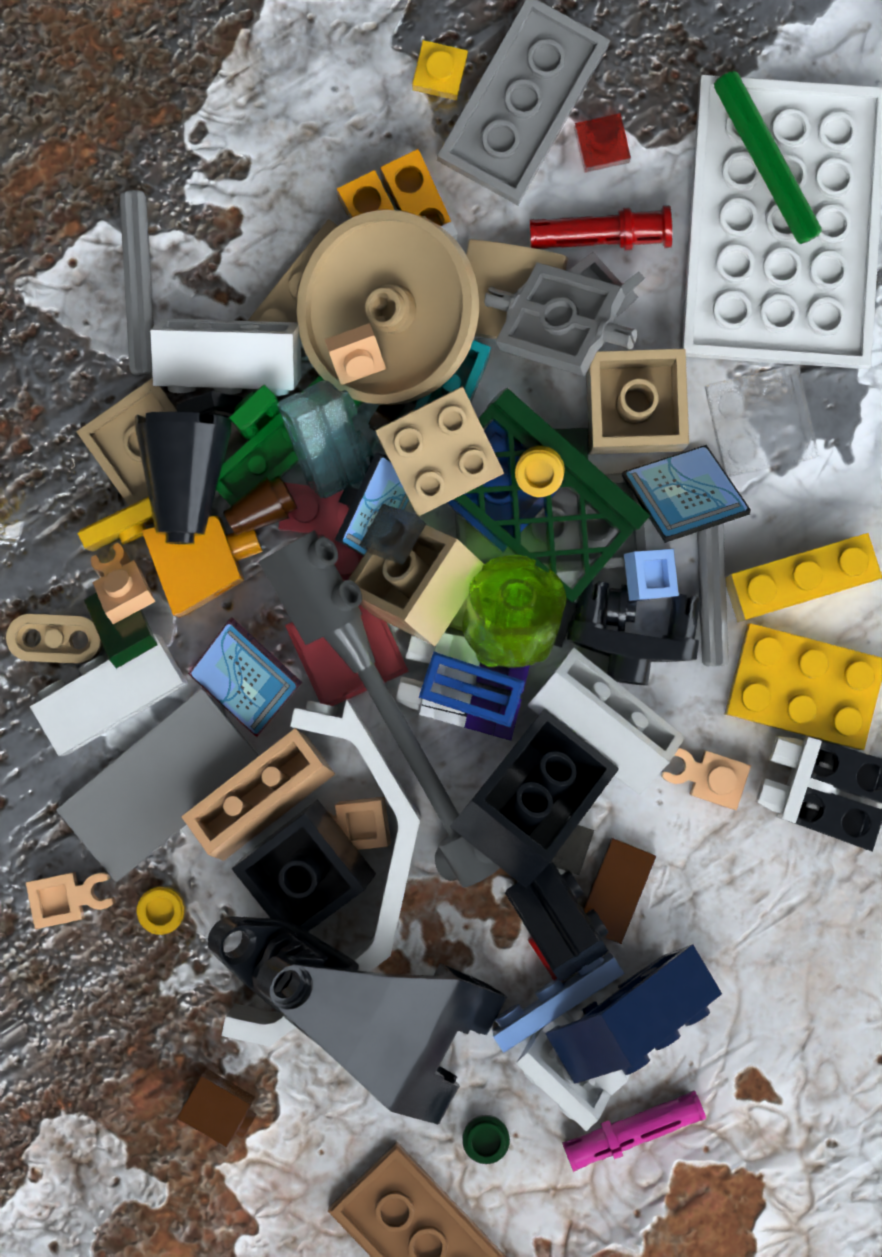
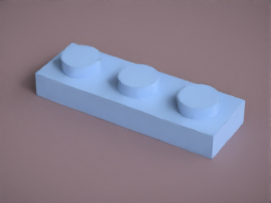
[492,953,625,1053]

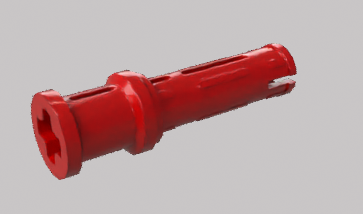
[530,205,673,250]

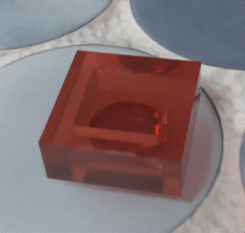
[574,113,631,173]

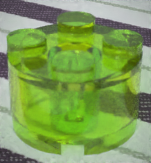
[462,555,566,668]

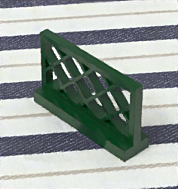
[453,388,651,603]

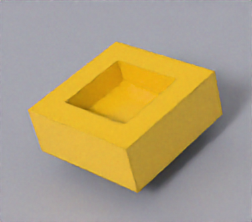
[412,40,468,101]

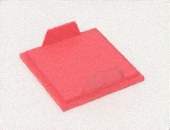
[285,605,409,706]

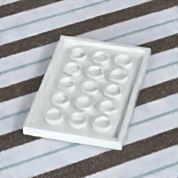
[682,75,882,369]

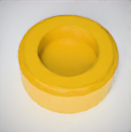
[515,446,565,497]
[137,886,186,935]

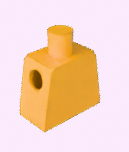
[142,516,263,618]

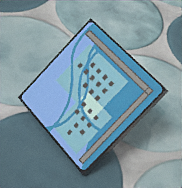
[622,445,751,543]
[335,452,409,556]

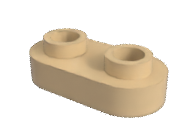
[6,614,103,664]

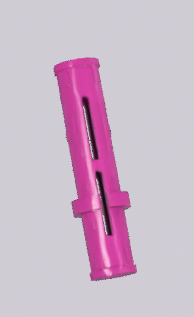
[562,1090,706,1172]

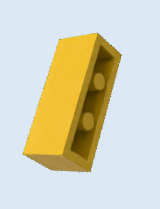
[726,533,882,623]

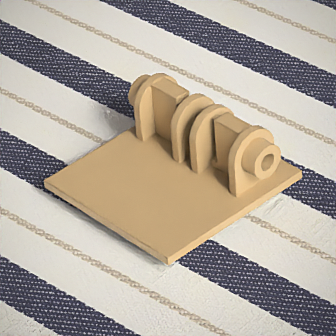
[375,386,504,517]

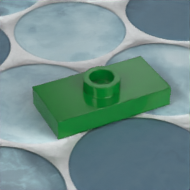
[229,384,282,441]

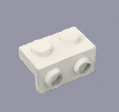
[516,1012,630,1131]

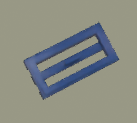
[419,651,525,727]

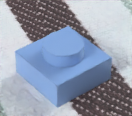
[624,549,679,601]

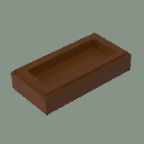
[583,837,656,944]

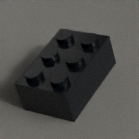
[450,709,619,888]

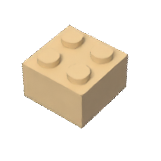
[586,349,689,455]
[348,511,487,646]

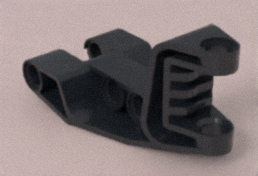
[208,916,507,1125]

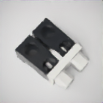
[755,737,882,852]

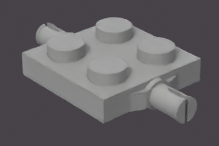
[484,262,637,376]

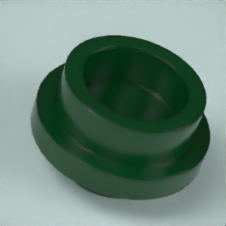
[462,1115,510,1164]

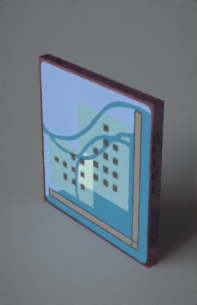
[188,617,303,737]

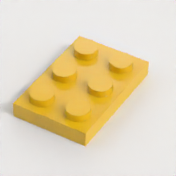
[724,623,882,751]

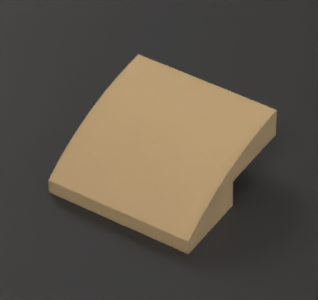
[466,239,568,339]

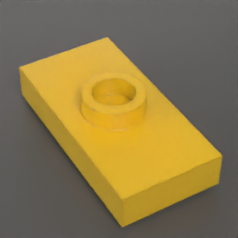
[77,496,154,552]

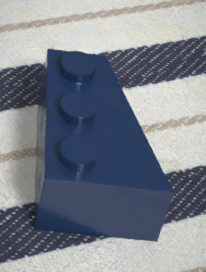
[545,944,722,1084]

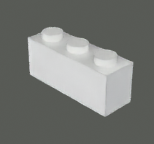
[150,319,301,396]
[30,634,188,756]
[527,648,685,795]

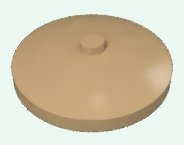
[297,210,479,405]

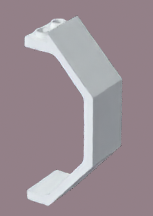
[221,699,421,1047]

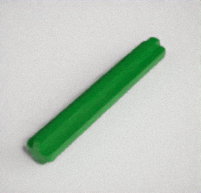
[714,71,822,244]

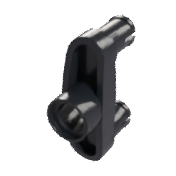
[567,580,702,686]

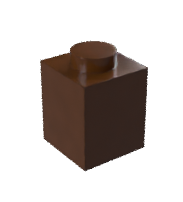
[177,1068,257,1147]

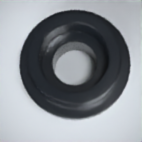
[606,584,637,632]

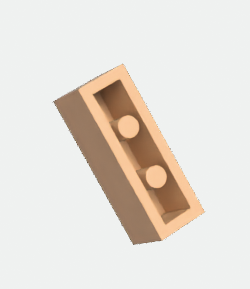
[181,728,335,861]

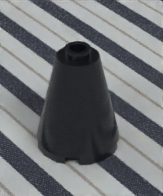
[135,412,232,545]

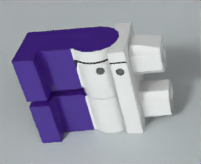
[395,633,533,741]

